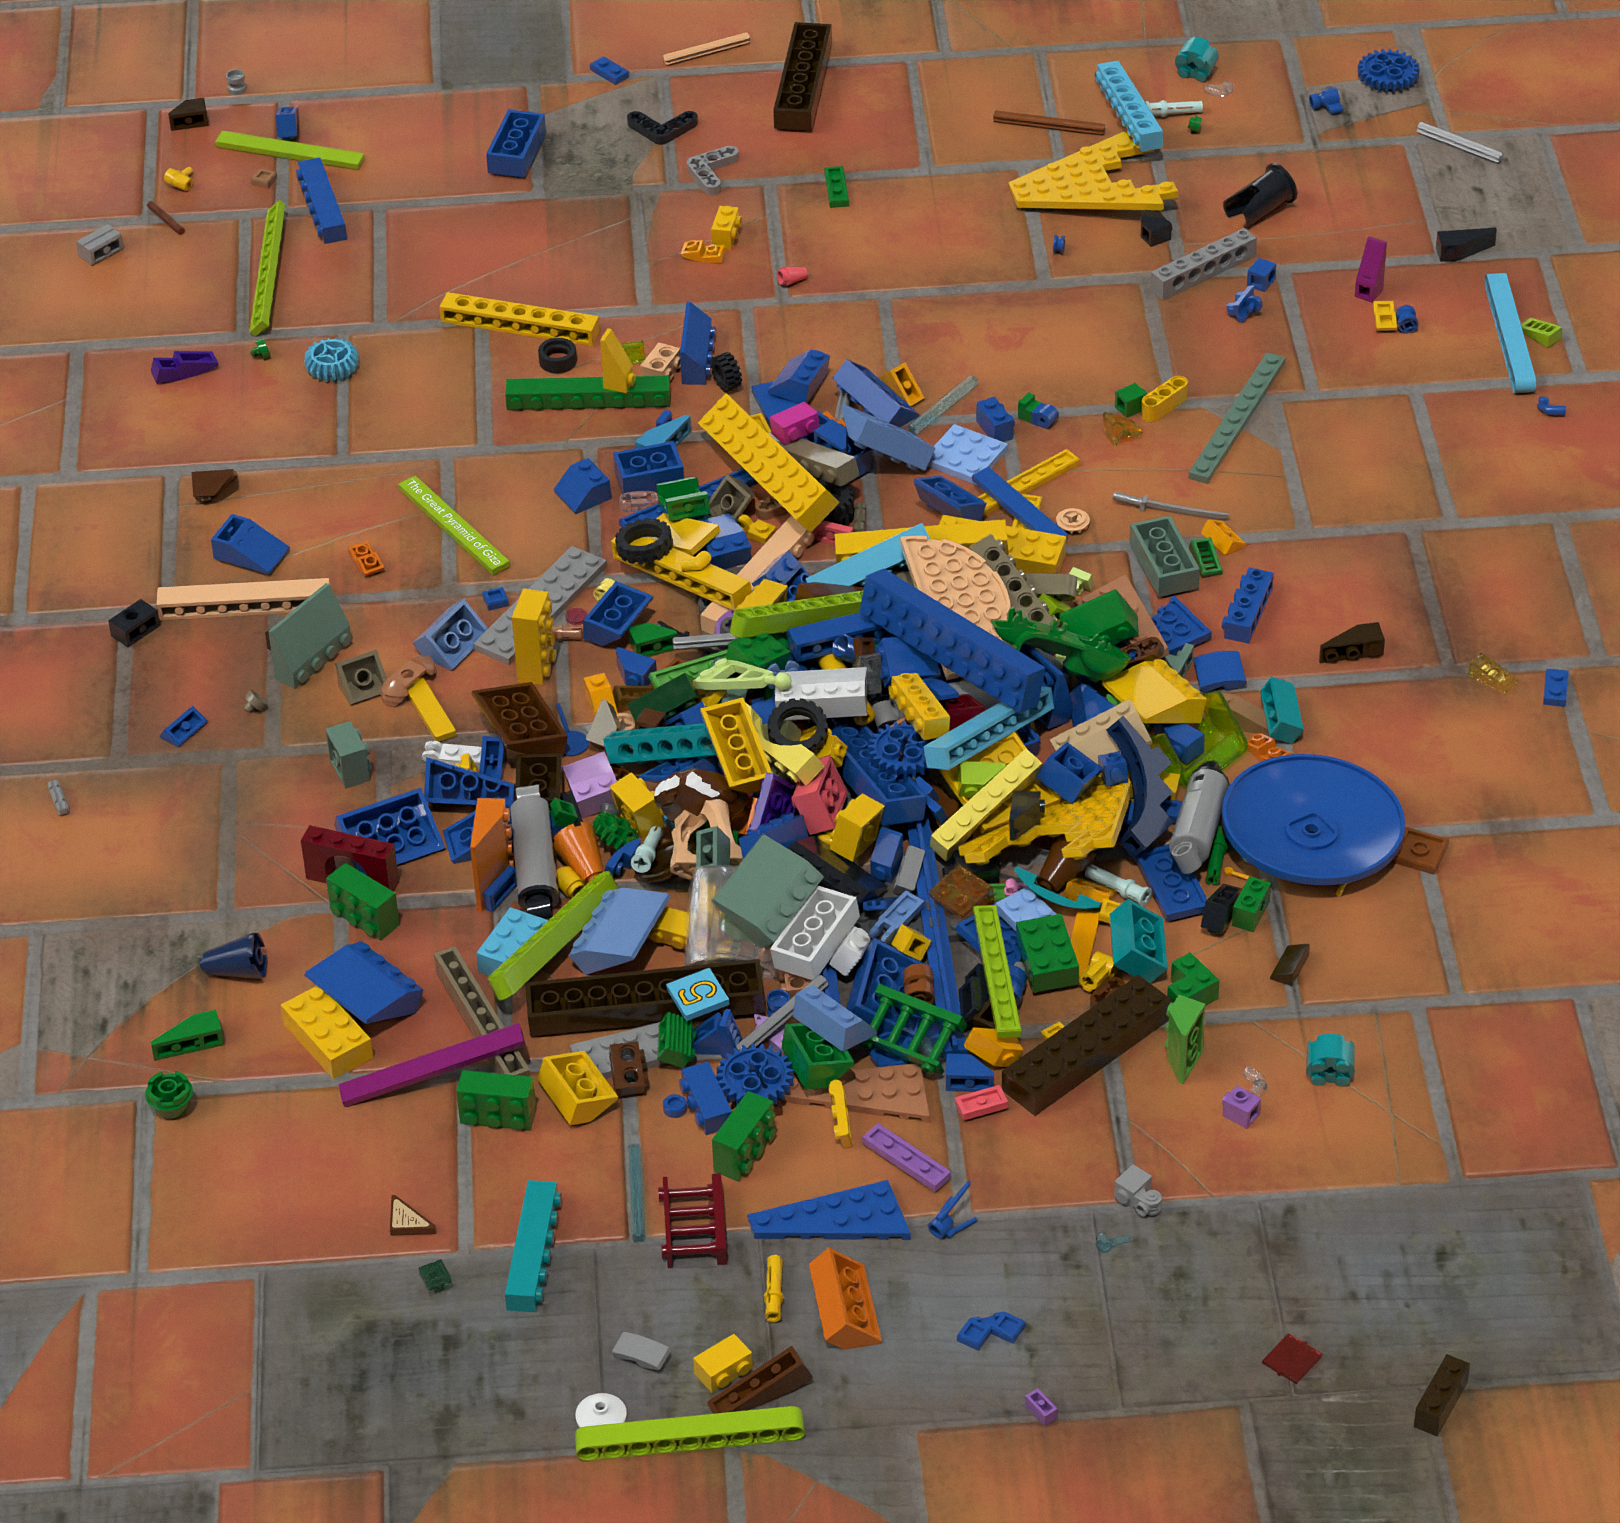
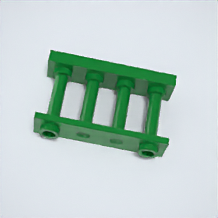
[859,984,967,1075]

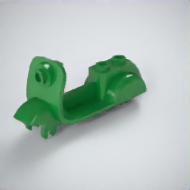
[990,607,1131,682]

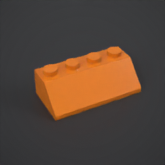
[809,1247,882,1350]

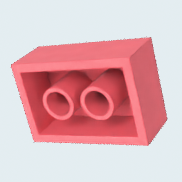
[792,756,848,835]

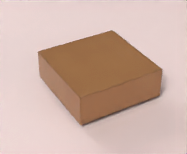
[251,168,277,189]

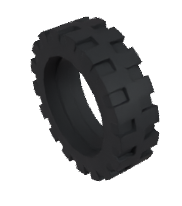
[615,518,673,564]
[768,698,828,754]

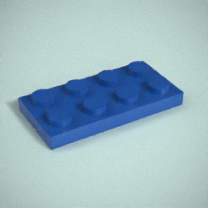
[1135,844,1207,922]

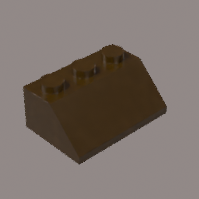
[515,753,563,811]

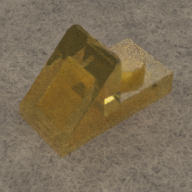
[1103,411,1143,447]

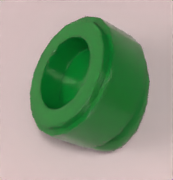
[250,338,270,359]

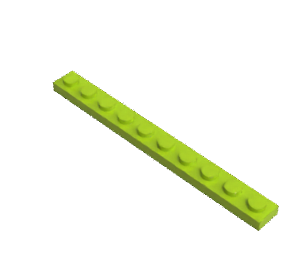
[249,200,285,337]

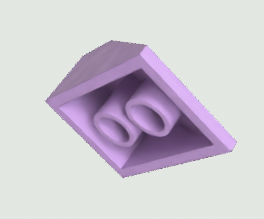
[563,752,617,818]

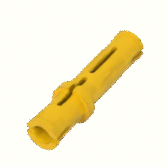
[764,1255,784,1322]

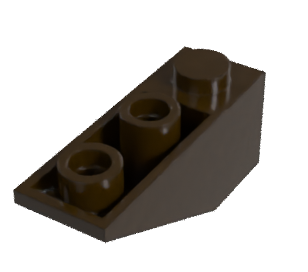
[1319,622,1385,663]

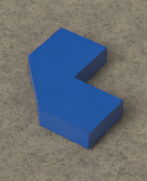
[957,1311,1026,1351]

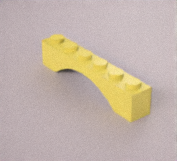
[738,698,825,786]
[930,749,1042,861]

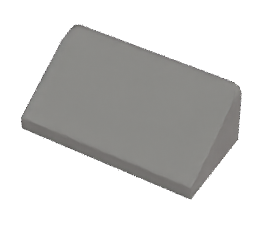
[893,845,925,895]

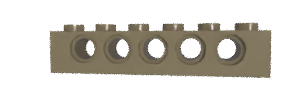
[969,534,1060,649]

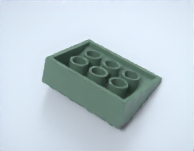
[268,583,352,689]
[711,834,824,948]

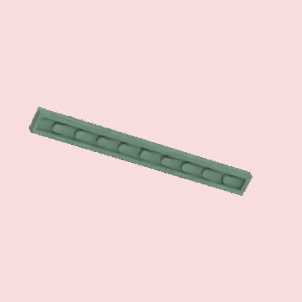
[1188,352,1286,484]

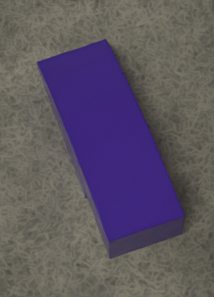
[151,351,218,383]

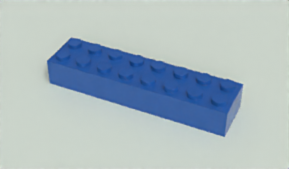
[809,717,927,826]

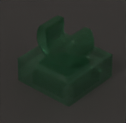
[418,1259,452,1293]

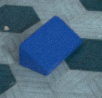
[159,706,208,747]

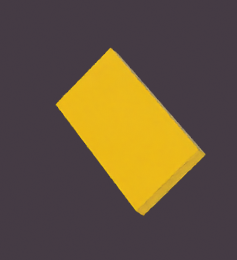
[649,513,721,556]

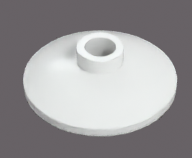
[575,1393,627,1427]

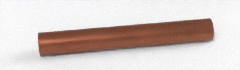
[147,201,185,235]

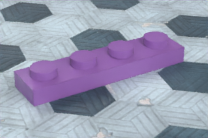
[862,1123,951,1192]

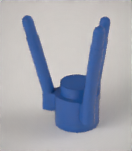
[928,1181,978,1239]

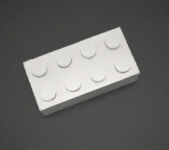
[770,885,860,980]

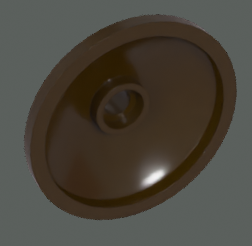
[635,837,696,883]

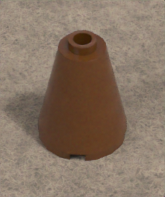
[1037,834,1096,893]

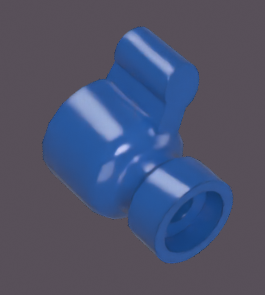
[1309,87,1343,115]

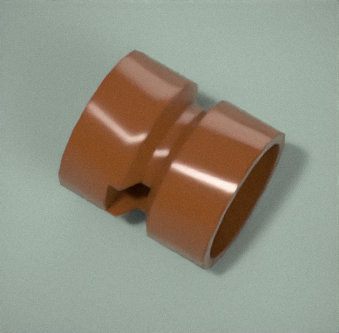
[903,964,935,1004]

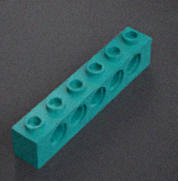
[603,723,717,766]

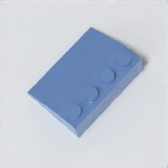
[841,404,935,471]
[568,888,671,975]

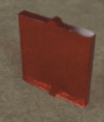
[1262,1333,1322,1384]

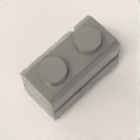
[76,225,124,266]

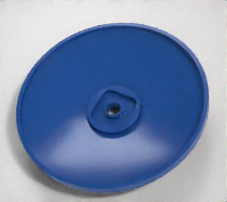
[1222,754,1405,885]

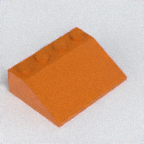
[470,798,515,912]

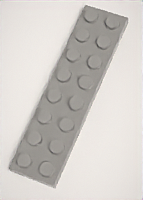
[473,546,607,665]

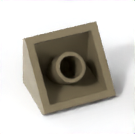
[335,649,387,705]

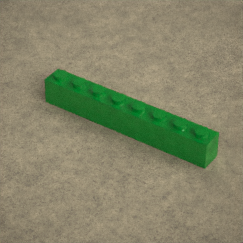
[505,375,670,410]

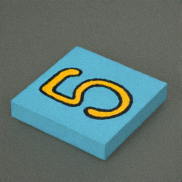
[666,968,729,1021]

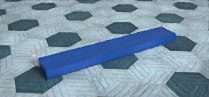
[972,467,1068,540]

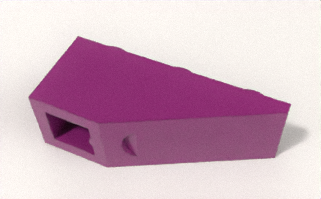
[1355,236,1387,303]

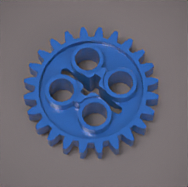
[1357,49,1419,92]
[868,721,937,778]
[716,1043,794,1105]

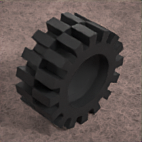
[710,352,742,392]

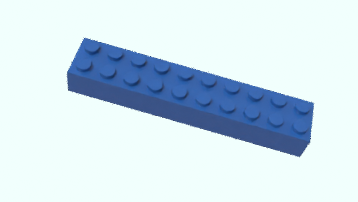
[860,569,1045,713]

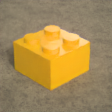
[609,772,665,840]
[830,793,885,862]

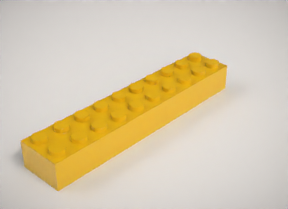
[698,393,840,533]

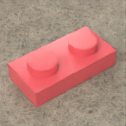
[813,520,853,545]
[955,1085,1008,1121]

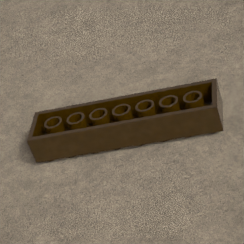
[773,22,832,131]
[1002,975,1172,1116]

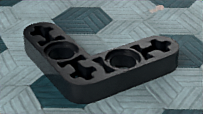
[627,111,698,145]

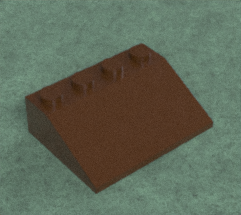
[471,682,568,757]

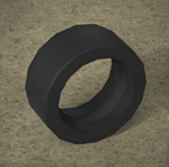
[538,337,577,373]

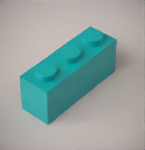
[1260,676,1304,744]

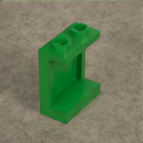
[656,477,710,521]

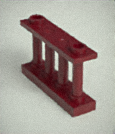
[658,1173,727,1269]

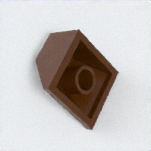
[191,469,237,502]

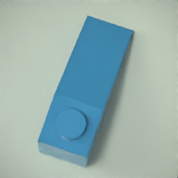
[635,415,691,448]

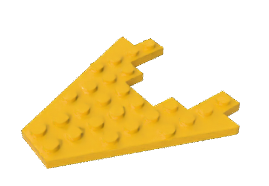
[1008,131,1179,210]
[958,783,1133,865]

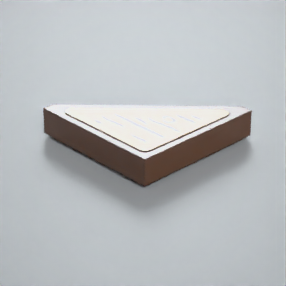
[390,1195,436,1235]

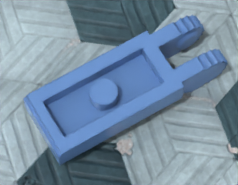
[869,890,925,945]

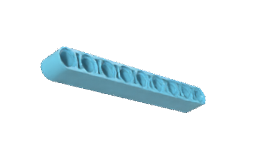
[1485,273,1536,393]

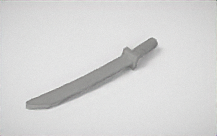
[1112,491,1230,520]

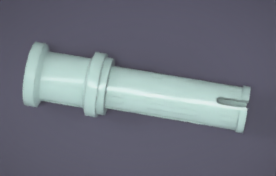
[1145,100,1203,117]
[631,826,663,873]
[1085,864,1152,907]

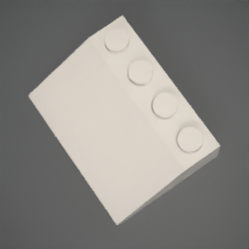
[775,667,867,720]

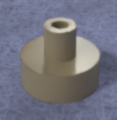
[244,689,267,713]

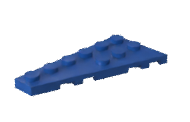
[1099,596,1212,684]
[747,1180,911,1240]

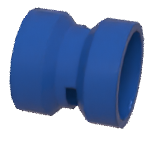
[1396,305,1419,333]
[766,989,790,1017]

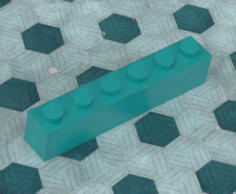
[505,1180,562,1312]

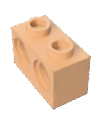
[640,342,681,380]

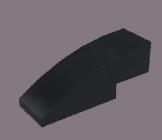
[959,963,989,1023]

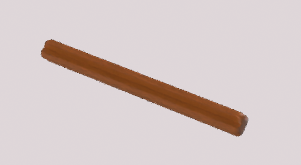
[993,110,1106,135]

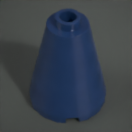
[200,933,267,979]

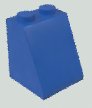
[875,637,941,688]

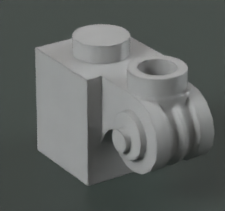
[1114,1164,1162,1216]

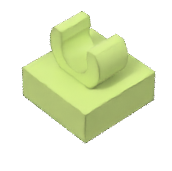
[1069,567,1095,596]

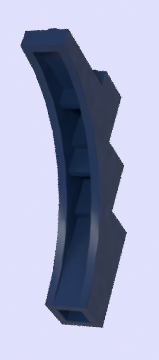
[1106,716,1174,858]

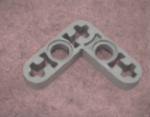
[687,146,739,195]

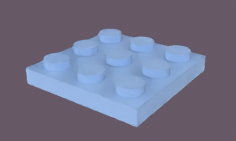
[927,424,1008,485]

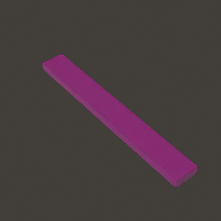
[338,1023,526,1107]

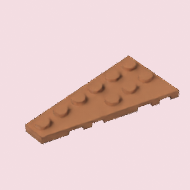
[1074,574,1169,661]
[780,1064,930,1123]

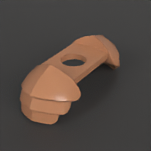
[380,656,436,707]

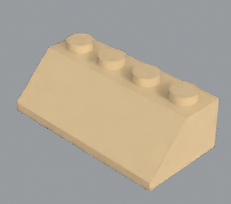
[1049,699,1153,765]

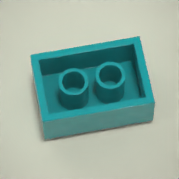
[1110,899,1168,983]

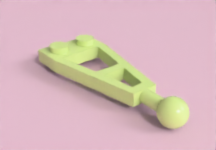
[693,658,792,690]

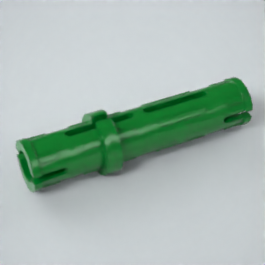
[1205,826,1227,886]

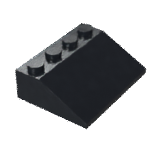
[787,836,887,913]

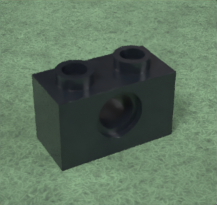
[108,599,160,647]

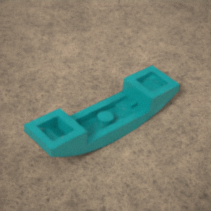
[1014,866,1102,909]

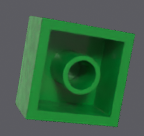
[726,633,791,675]

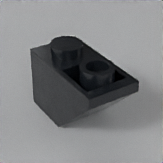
[1141,210,1173,247]

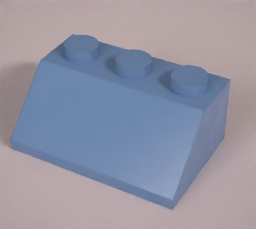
[412,599,488,671]
[793,986,877,1052]

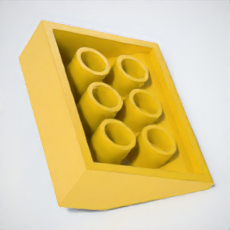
[1101,659,1207,723]

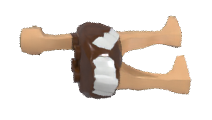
[654,768,749,881]

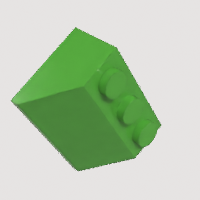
[1165,995,1205,1084]

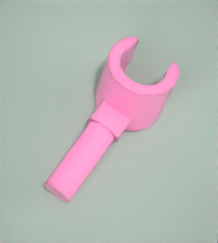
[1004,878,1027,896]

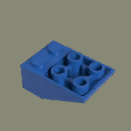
[211,514,290,575]
[752,550,811,602]

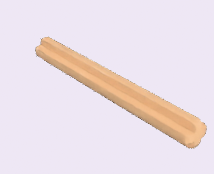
[663,32,750,65]

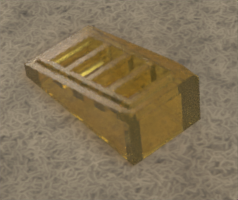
[1468,653,1518,694]

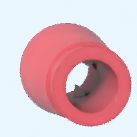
[777,267,808,286]

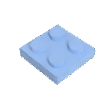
[995,886,1056,931]

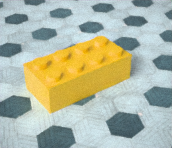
[512,588,557,685]
[280,986,373,1079]

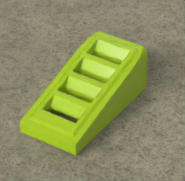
[1521,318,1563,348]

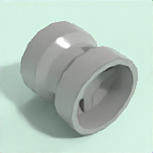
[226,69,246,95]

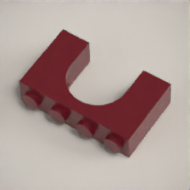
[301,825,399,892]

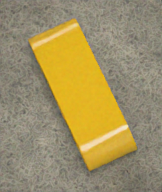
[1141,376,1188,422]

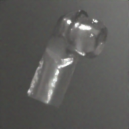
[1243,1066,1268,1096]

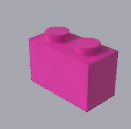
[770,402,819,445]

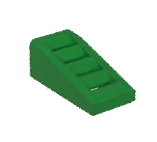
[1189,537,1223,577]

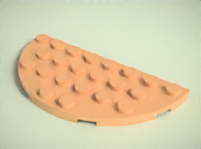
[900,536,1011,680]

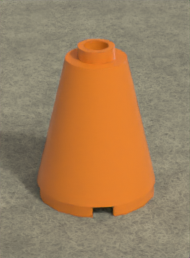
[553,822,604,885]

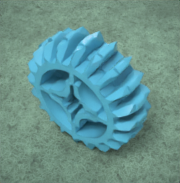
[304,337,359,383]

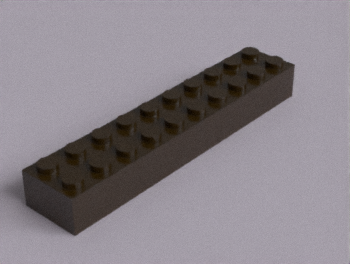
[525,959,765,1036]

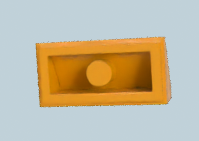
[1201,519,1247,555]
[1064,877,1117,910]

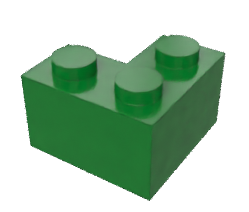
[1167,952,1220,1006]

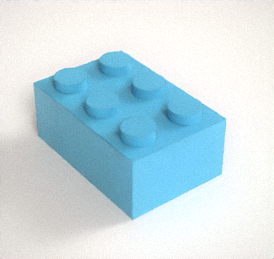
[476,907,548,976]

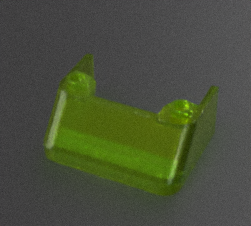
[1149,690,1248,789]

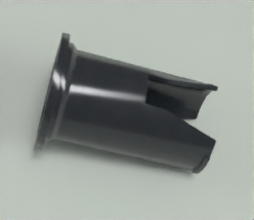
[1223,163,1298,229]

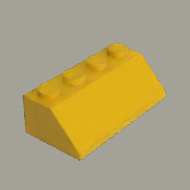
[700,698,772,793]

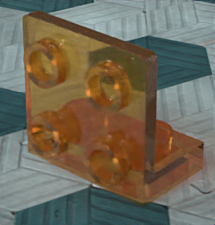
[929,864,995,918]

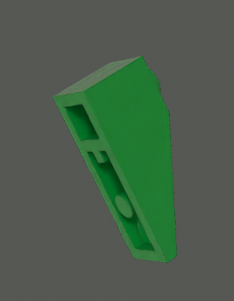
[151,1009,224,1061]

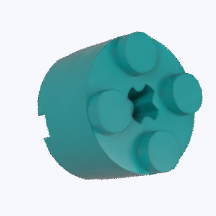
[1175,37,1219,82]
[1306,1034,1355,1086]

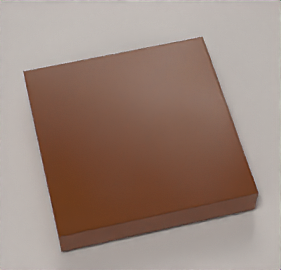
[1391,827,1449,875]

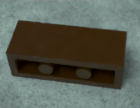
[1414,1354,1470,1437]

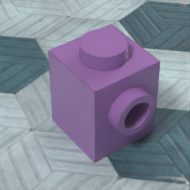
[1222,1086,1261,1129]

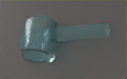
[1095,1233,1131,1253]

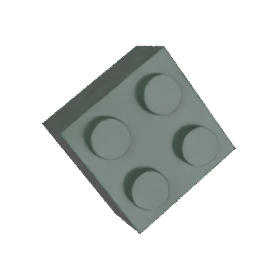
[325,721,372,789]

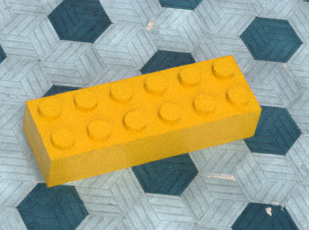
[939,515,1066,574]

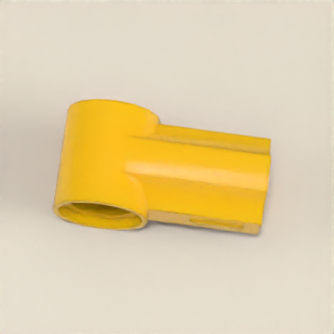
[1079,951,1118,992]

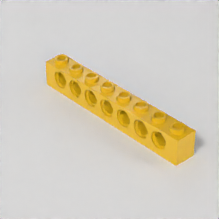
[439,292,600,347]

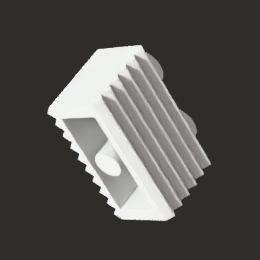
[828,926,870,976]

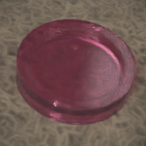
[566,608,587,625]

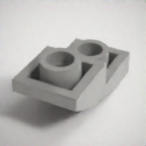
[612,1332,671,1370]

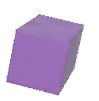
[1025,1388,1058,1426]

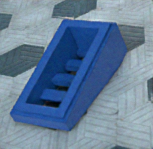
[719,1009,743,1059]

